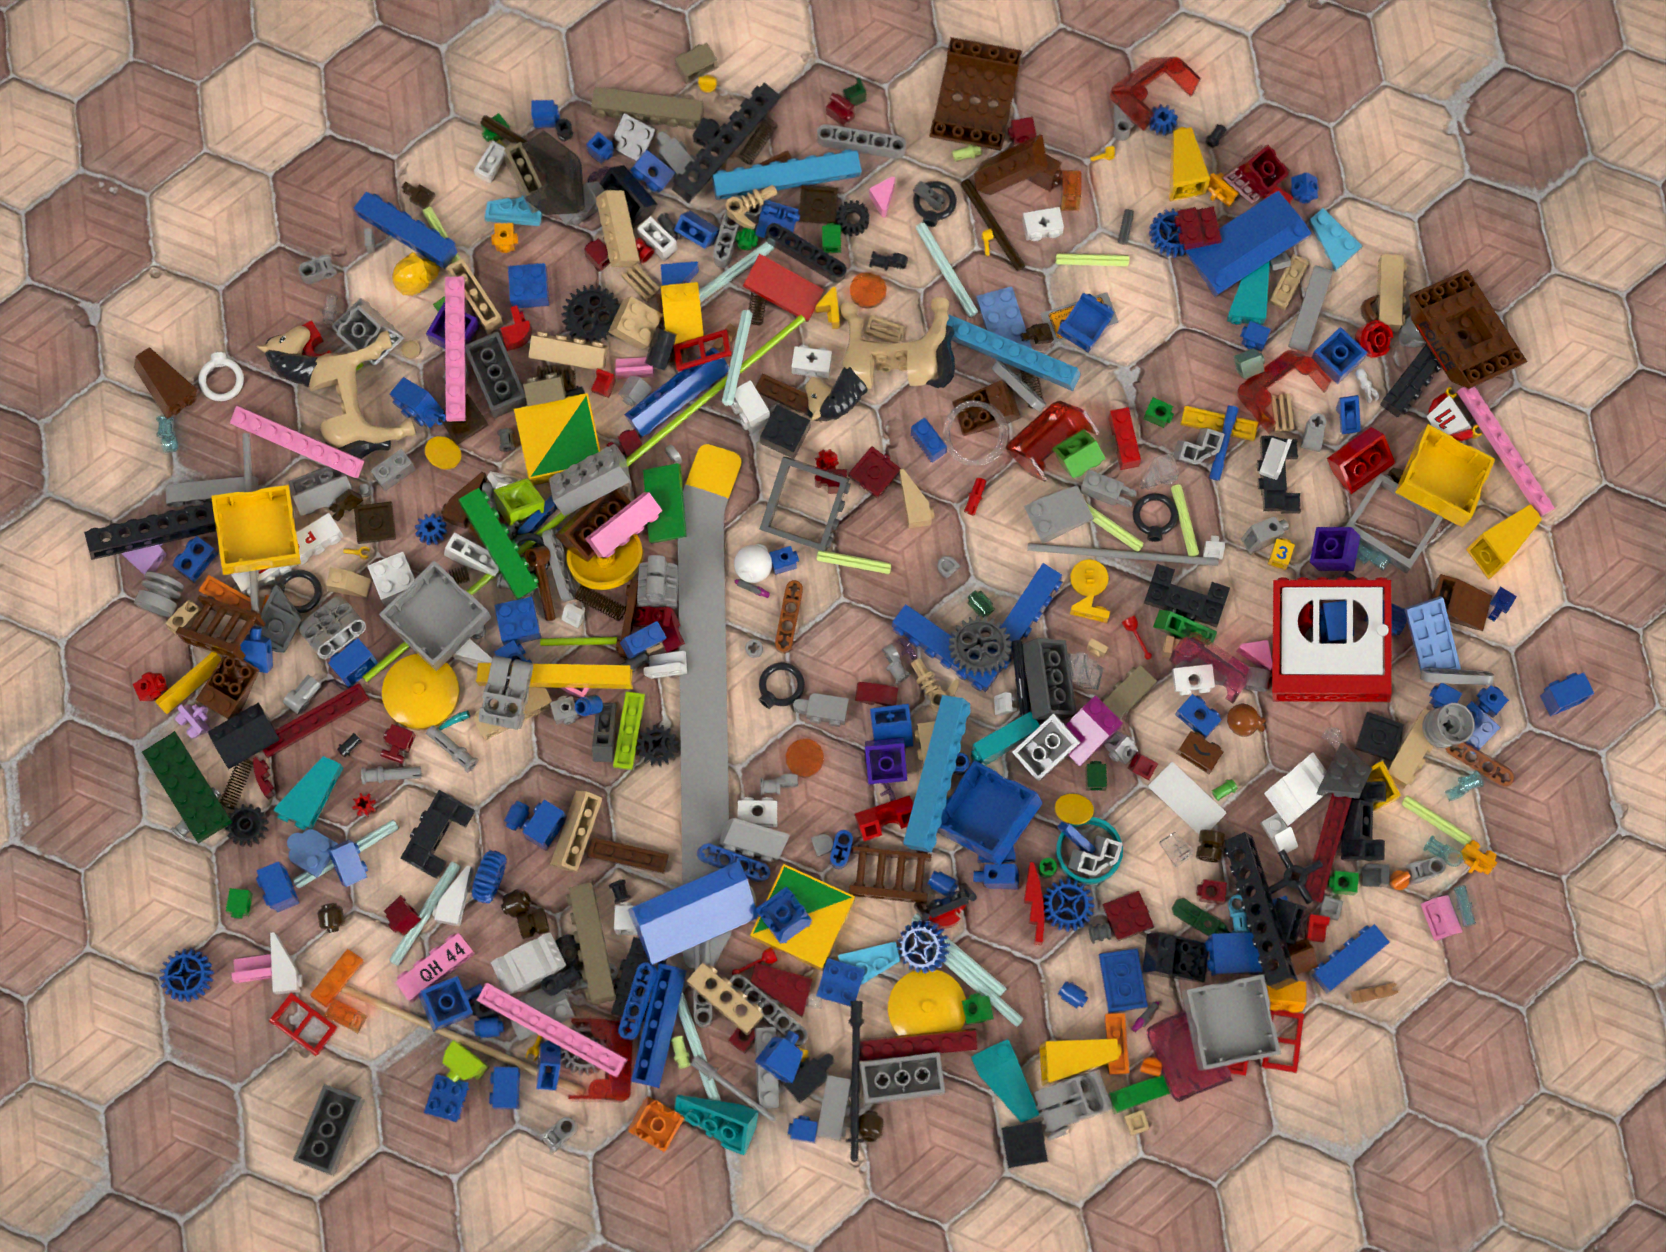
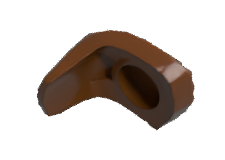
[1360,295,1379,323]

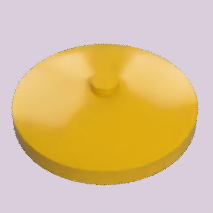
[567,533,644,590]
[382,654,460,730]
[888,969,966,1036]

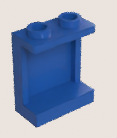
[1057,292,1114,353]
[1206,932,1263,976]

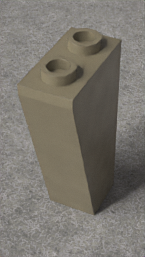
[504,142,549,213]

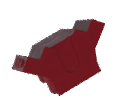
[1222,144,1290,204]

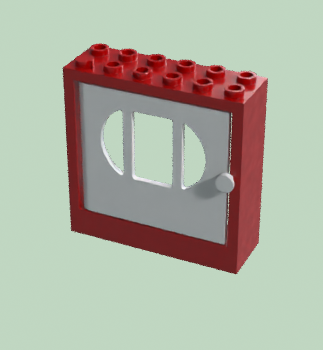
[1272,577,1392,703]

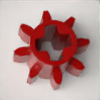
[815,449,839,471]
[352,793,377,817]

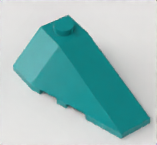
[971,1039,1039,1123]
[675,1095,758,1156]

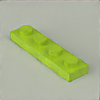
[613,691,645,771]

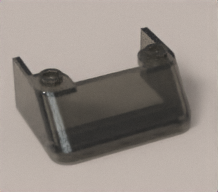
[522,130,585,215]

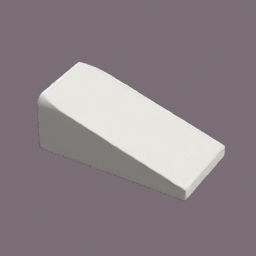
[474,141,506,184]

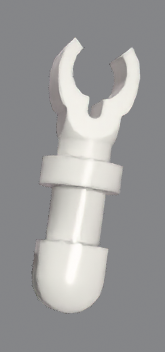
[1355,368,1379,403]

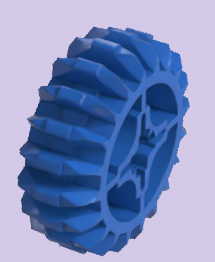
[1149,208,1185,258]
[472,850,507,904]
[1043,878,1095,932]
[897,919,950,973]
[159,949,214,1002]

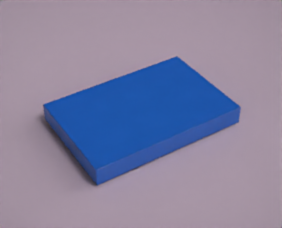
[1098,948,1148,1013]

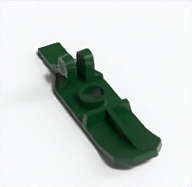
[1172,898,1231,936]

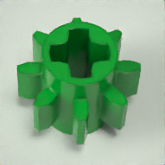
[735,228,758,251]

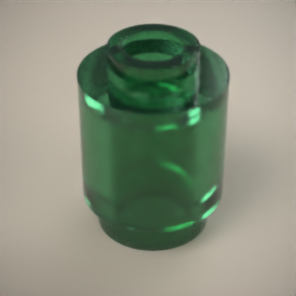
[967,590,995,618]

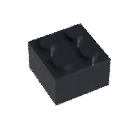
[760,405,811,459]

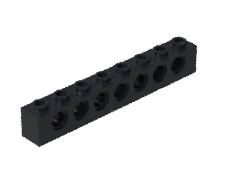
[672,82,781,204]
[84,501,217,560]
[1224,832,1298,990]

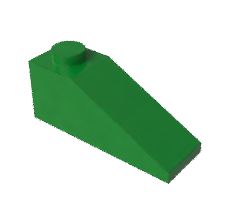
[1153,610,1217,650]
[1108,1075,1170,1114]

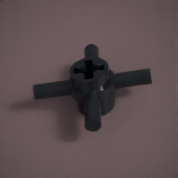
[1269,849,1323,905]

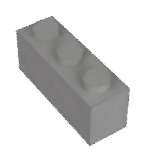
[817,1075,851,1141]

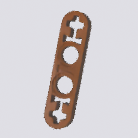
[775,580,803,654]
[1445,742,1514,786]

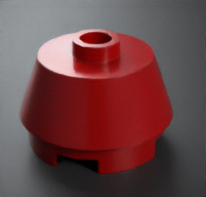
[1355,320,1393,358]

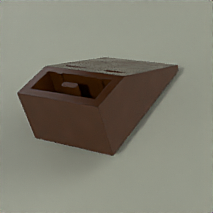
[952,380,1021,436]
[1431,574,1492,632]
[195,656,260,720]

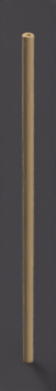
[340,985,586,1096]

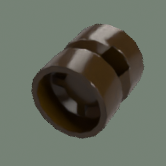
[1196,830,1225,863]
[516,907,550,939]

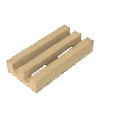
[621,264,660,302]
[864,315,905,343]
[1271,394,1294,432]

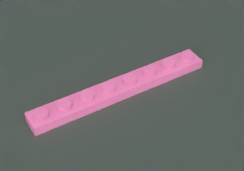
[445,276,466,422]
[1457,387,1555,516]
[230,406,365,478]
[477,983,627,1077]

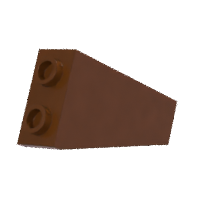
[134,347,197,419]

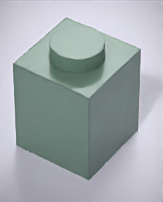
[1233,348,1265,379]

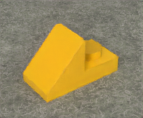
[816,287,840,329]
[1070,593,1110,623]

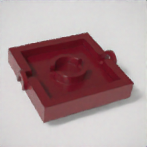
[848,446,901,499]
[1102,891,1154,942]

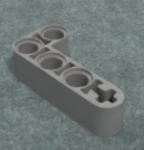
[713,195,762,268]

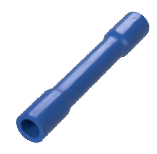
[1209,405,1239,481]

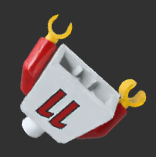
[1427,387,1482,441]

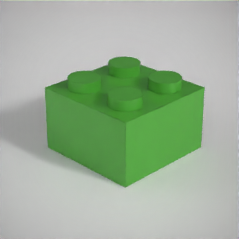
[1052,429,1106,478]

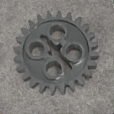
[949,616,1012,677]

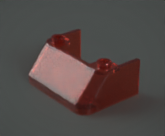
[1109,57,1201,131]
[1237,350,1331,434]
[1005,401,1100,482]
[568,1018,633,1103]

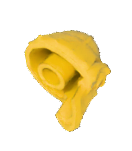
[392,252,440,296]

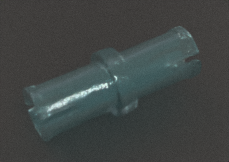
[1453,885,1476,927]

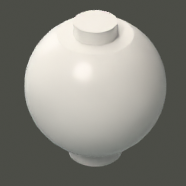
[734,544,772,583]

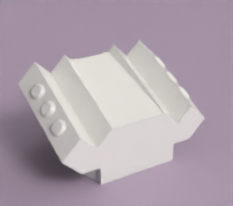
[1264,753,1328,826]
[491,932,566,995]

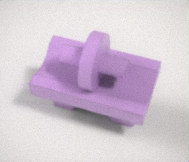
[175,704,211,738]

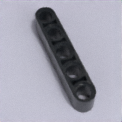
[765,223,847,283]

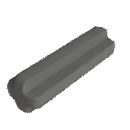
[1118,209,1134,245]

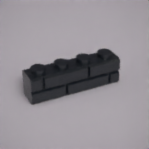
[1380,344,1442,417]

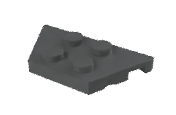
[255,585,303,652]
[1316,743,1372,798]

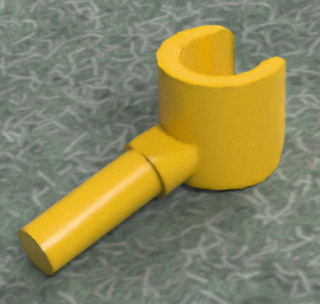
[1090,146,1115,162]
[981,229,993,256]
[343,546,370,560]
[525,1035,543,1062]

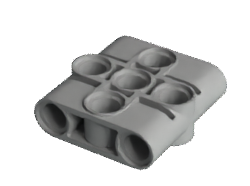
[299,596,366,659]

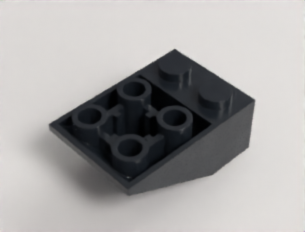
[1142,932,1208,983]

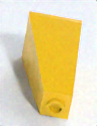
[1169,127,1210,201]
[1466,504,1542,580]
[1039,1039,1121,1086]

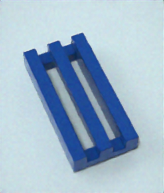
[1057,821,1096,854]

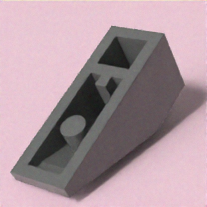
[592,703,616,762]

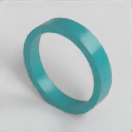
[1056,817,1123,885]

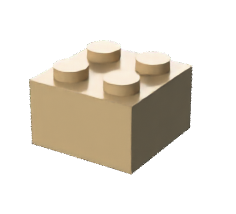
[609,296,663,350]

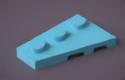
[485,195,543,226]
[1309,208,1362,272]
[838,942,900,985]

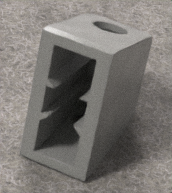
[1241,517,1289,555]

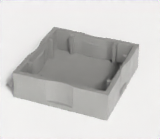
[379,561,491,671]
[1181,975,1281,1070]

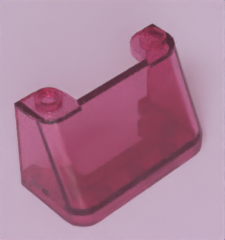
[1169,632,1252,704]
[1147,1011,1233,1102]

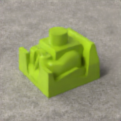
[493,478,545,526]
[442,1040,490,1083]

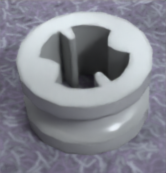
[745,639,763,658]

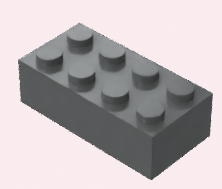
[465,332,527,418]
[1022,638,1077,721]
[293,1084,365,1176]

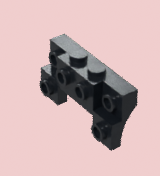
[1257,436,1301,514]
[1144,564,1230,627]
[1341,781,1386,862]
[400,790,475,879]
[611,937,668,1022]

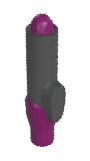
[734,579,770,598]
[1131,1001,1160,1033]

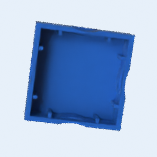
[937,760,1043,866]

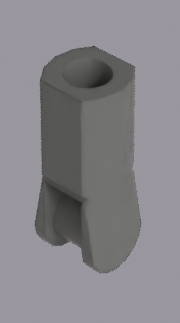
[913,181,946,211]

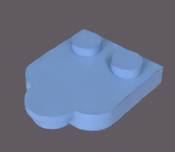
[287,829,338,878]

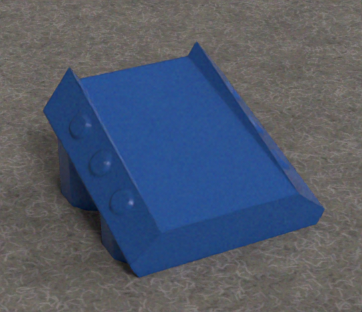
[756,887,812,943]

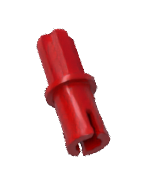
[964,477,986,516]

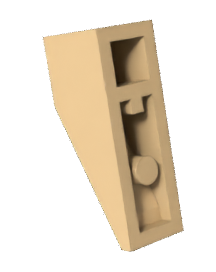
[899,469,934,529]

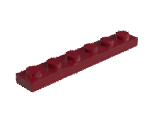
[263,682,370,758]
[1305,793,1351,903]
[860,1028,978,1061]

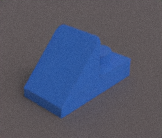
[1336,395,1361,434]

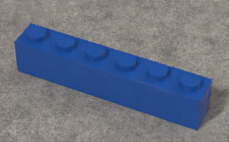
[353,191,458,269]
[624,347,729,437]
[988,563,1063,673]
[892,604,1000,693]
[631,964,687,1088]

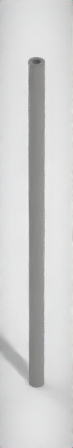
[242,433,259,613]
[1028,543,1218,566]

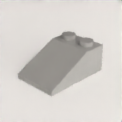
[1024,485,1094,544]
[1012,713,1081,781]

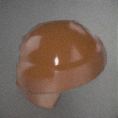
[1227,703,1266,737]

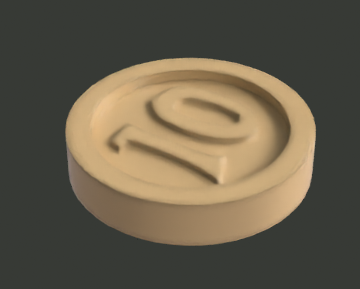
[401,340,421,359]

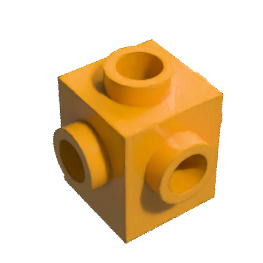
[491,223,518,253]

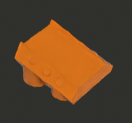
[628,1096,684,1152]

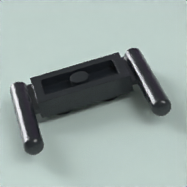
[914,883,977,921]

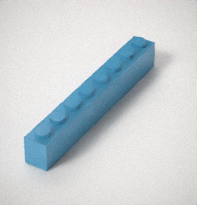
[712,149,862,201]
[946,314,1081,391]
[903,695,971,853]

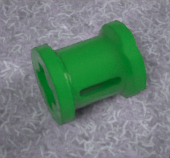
[1038,858,1057,878]

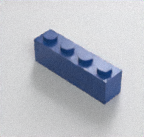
[1311,924,1390,994]

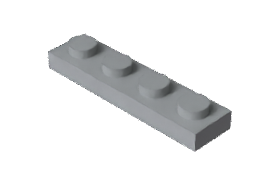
[754,1026,779,1109]

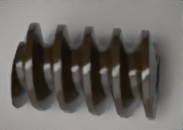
[537,365,576,389]

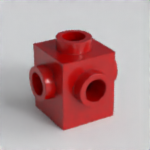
[133,672,168,701]

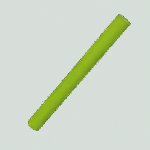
[540,637,617,646]

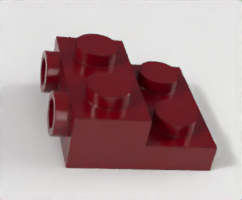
[1174,206,1222,250]

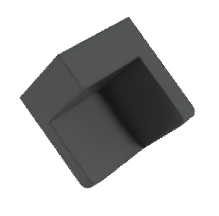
[1362,864,1389,887]

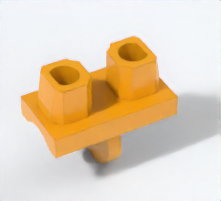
[1207,172,1238,207]
[1457,840,1498,875]

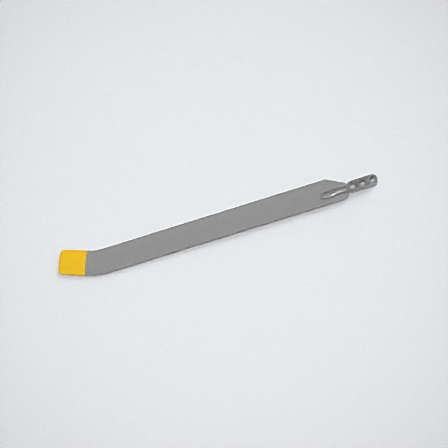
[678,444,741,1028]

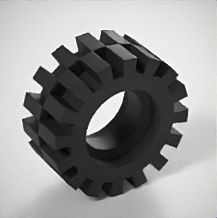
[836,200,869,236]

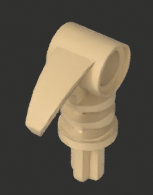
[726,185,777,229]
[911,658,959,711]

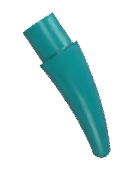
[439,710,471,730]

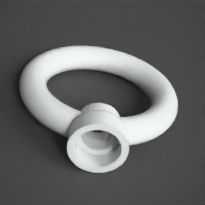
[199,352,244,401]

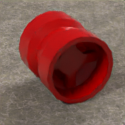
[635,238,654,264]

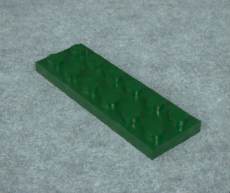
[142,731,232,844]

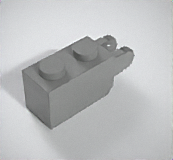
[657,132,696,178]
[1080,469,1136,507]
[793,693,848,727]

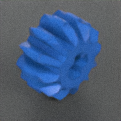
[1147,104,1178,136]
[415,513,448,546]

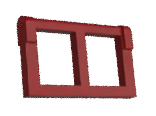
[674,329,732,372]
[269,993,338,1057]
[1261,1009,1304,1073]

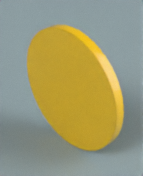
[425,436,461,470]
[1070,559,1108,597]
[1055,794,1094,825]

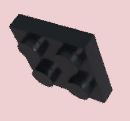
[1355,712,1404,762]
[1001,1121,1048,1169]

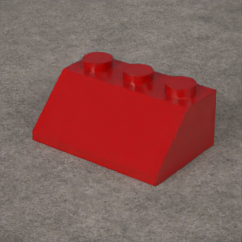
[1327,427,1395,494]

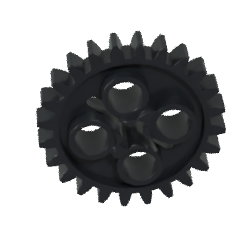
[561,284,620,343]

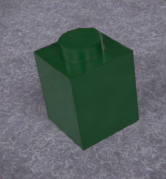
[1085,761,1107,791]

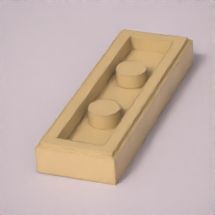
[1269,254,1310,310]

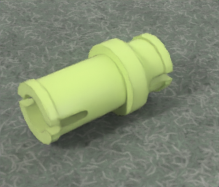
[952,145,982,162]
[670,1036,691,1069]

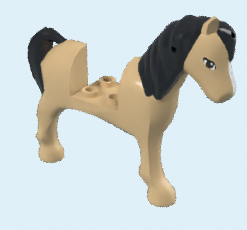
[805,297,955,421]
[257,326,416,459]

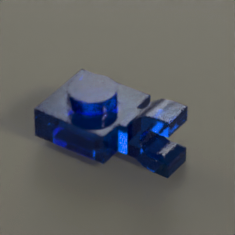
[1488,586,1517,622]

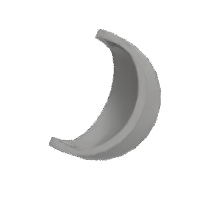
[1399,316,1426,348]

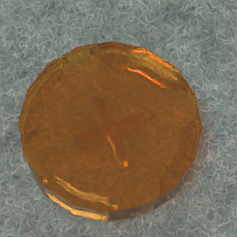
[849,272,887,309]
[786,739,824,778]

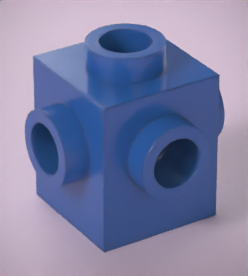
[1291,172,1319,204]
[1475,685,1509,718]

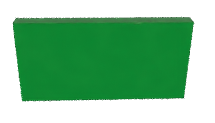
[643,463,687,544]

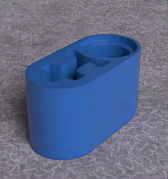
[830,830,853,870]

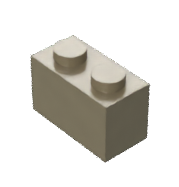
[675,43,718,84]
[523,373,566,406]

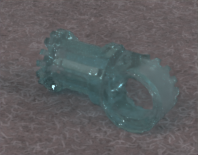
[156,415,178,453]
[1357,541,1390,571]
[1445,770,1484,802]
[1423,835,1463,867]

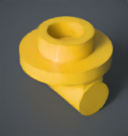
[698,75,717,93]

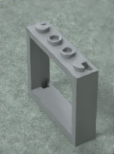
[1346,473,1443,574]

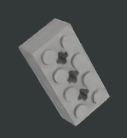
[549,444,631,516]
[860,1052,945,1105]

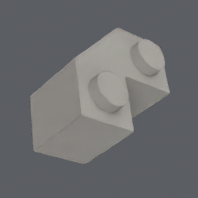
[554,182,604,225]
[1172,428,1225,465]
[1068,835,1123,876]

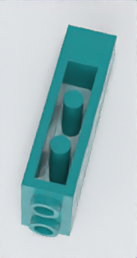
[1226,261,1270,325]
[971,711,1040,766]
[273,756,344,831]

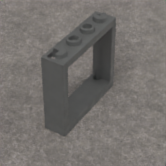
[759,456,851,552]

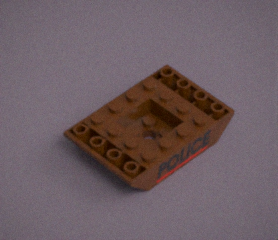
[1409,269,1528,389]

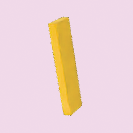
[1180,406,1258,441]
[155,652,222,714]

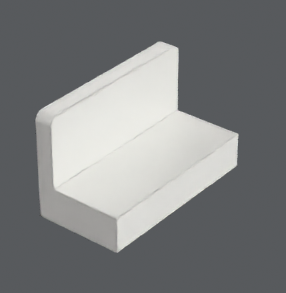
[1259,438,1292,480]
[644,651,687,679]

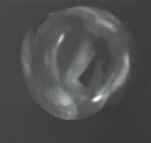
[806,993,822,1009]

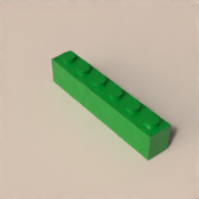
[458,488,539,600]

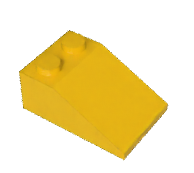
[661,282,704,345]

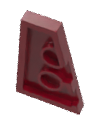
[750,963,813,1018]

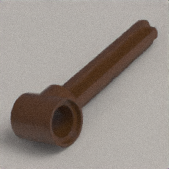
[525,545,556,621]

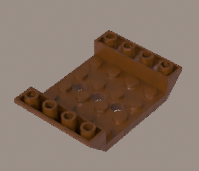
[929,37,1022,151]

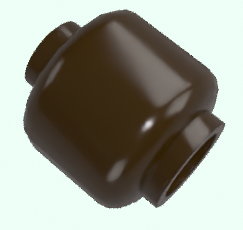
[501,889,532,918]
[317,903,345,933]
[859,1111,884,1142]

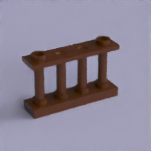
[175,595,266,662]
[849,844,932,904]

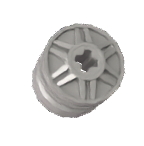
[134,572,184,617]
[1422,703,1475,748]

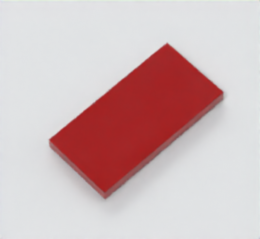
[743,254,824,322]

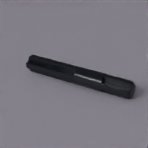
[1012,640,1030,716]

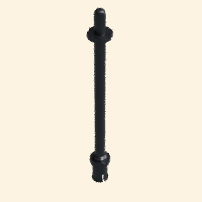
[846,1001,864,1163]

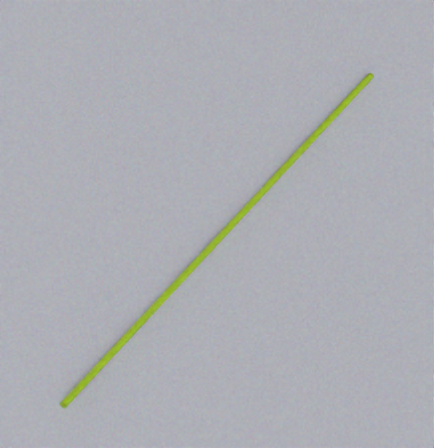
[362,315,805,682]

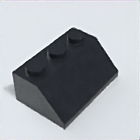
[600,165,658,229]
[208,702,280,769]

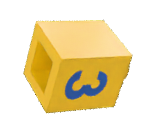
[1268,538,1295,570]

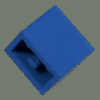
[870,704,913,747]

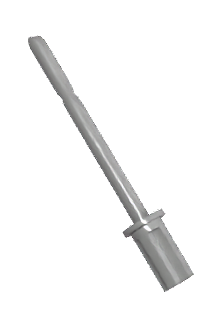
[690,1055,776,1121]

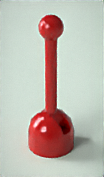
[1121,615,1152,660]
[732,947,778,976]

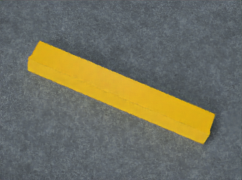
[476,663,633,689]

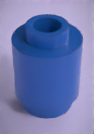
[575,695,603,716]
[953,752,969,775]
[504,801,530,831]
[927,871,958,897]
[1058,981,1088,1009]
[474,1017,504,1038]

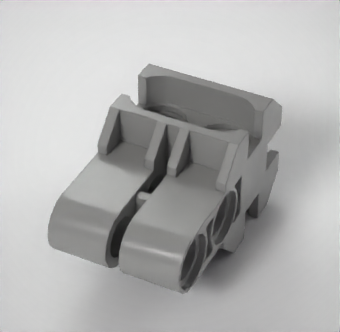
[637,555,679,609]
[479,655,533,730]
[1034,1070,1113,1131]

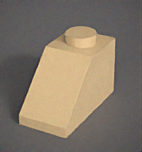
[326,567,371,598]

